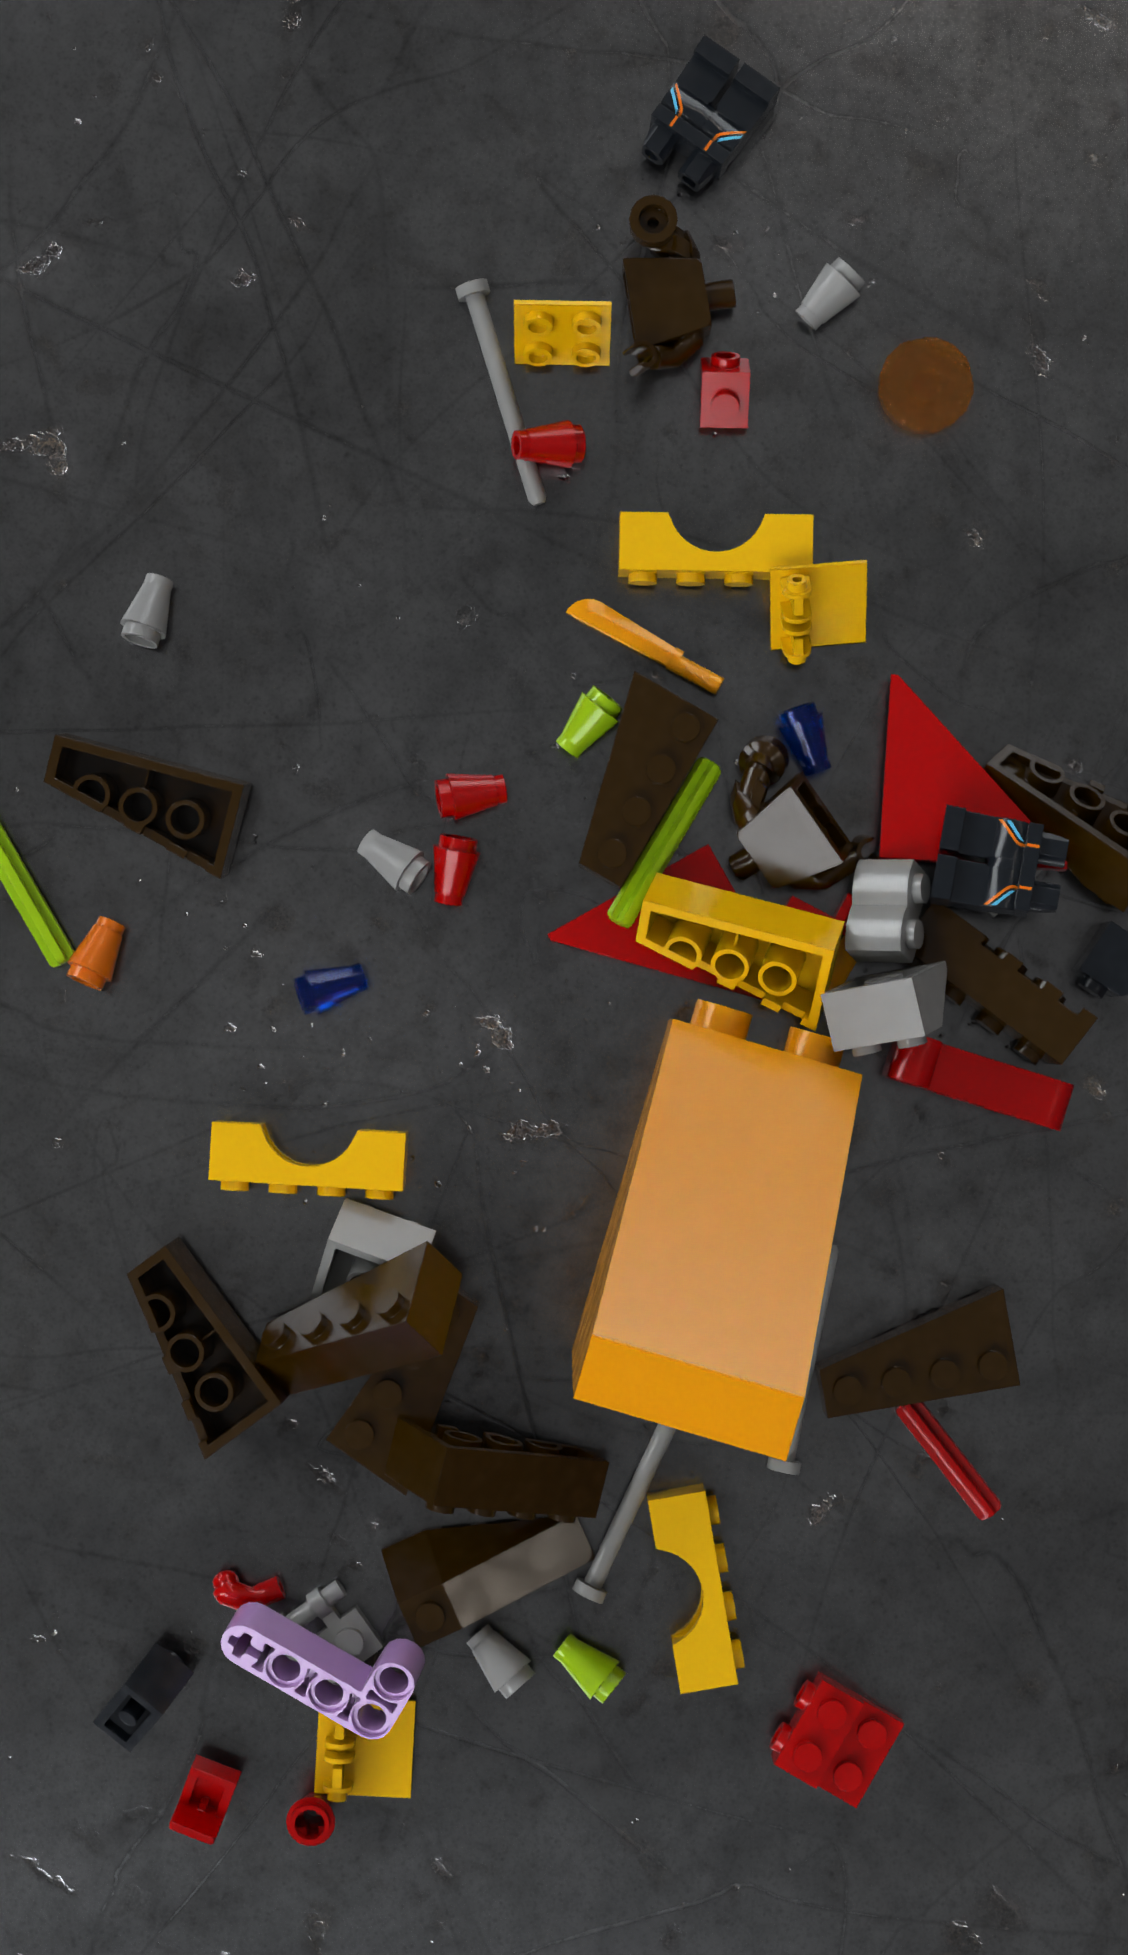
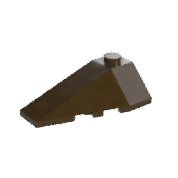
[984,744,1128,913]
[381,1516,595,1648]

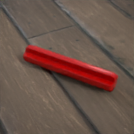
[896,1402,1002,1521]

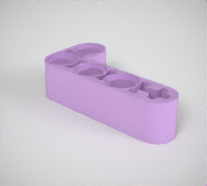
[221,1602,425,1739]

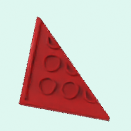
[879,674,1068,872]
[547,844,762,1000]

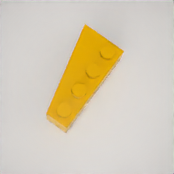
[636,873,845,1032]

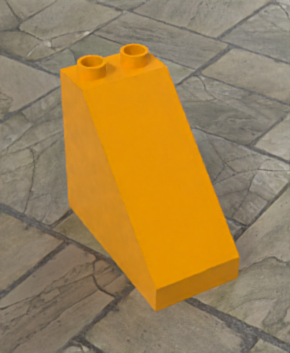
[572,999,862,1461]

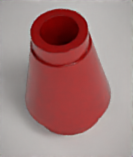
[511,420,586,468]
[435,773,507,821]
[433,833,481,906]
[286,1792,335,1846]

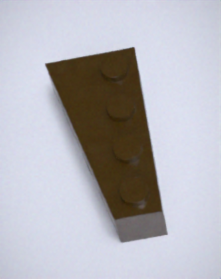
[579,671,719,890]
[43,733,252,879]
[903,902,1098,1066]
[127,1237,290,1459]
[255,1241,463,1395]
[815,1284,1020,1418]
[326,1288,480,1496]
[384,1418,610,1523]

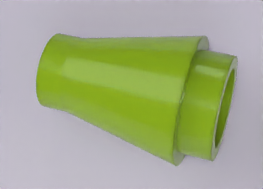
[556,685,623,759]
[553,1634,626,1704]

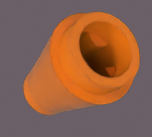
[66,916,125,991]

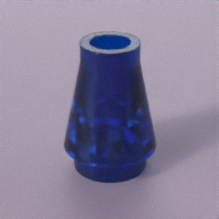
[777,701,832,776]
[293,963,368,1016]

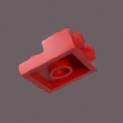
[769,1671,904,1808]

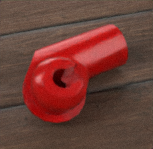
[212,1570,286,1610]

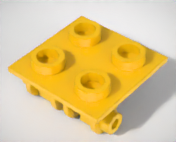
[514,300,612,367]
[770,560,867,665]
[314,1700,416,1802]

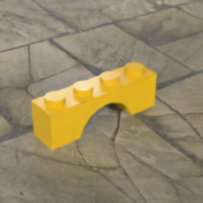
[618,511,814,587]
[208,1120,409,1200]
[646,1483,745,1694]

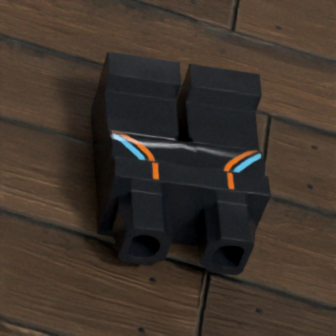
[641,35,780,192]
[929,804,1069,918]

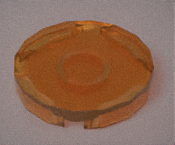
[878,337,974,434]

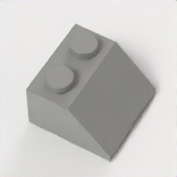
[820,961,947,1057]
[310,1198,436,1299]

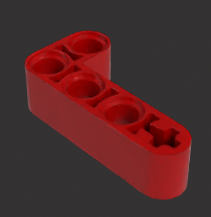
[881,1037,1074,1131]

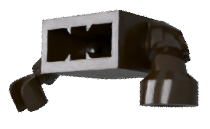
[622,195,736,377]
[729,735,879,890]

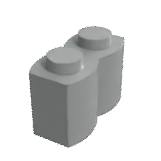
[845,859,931,963]

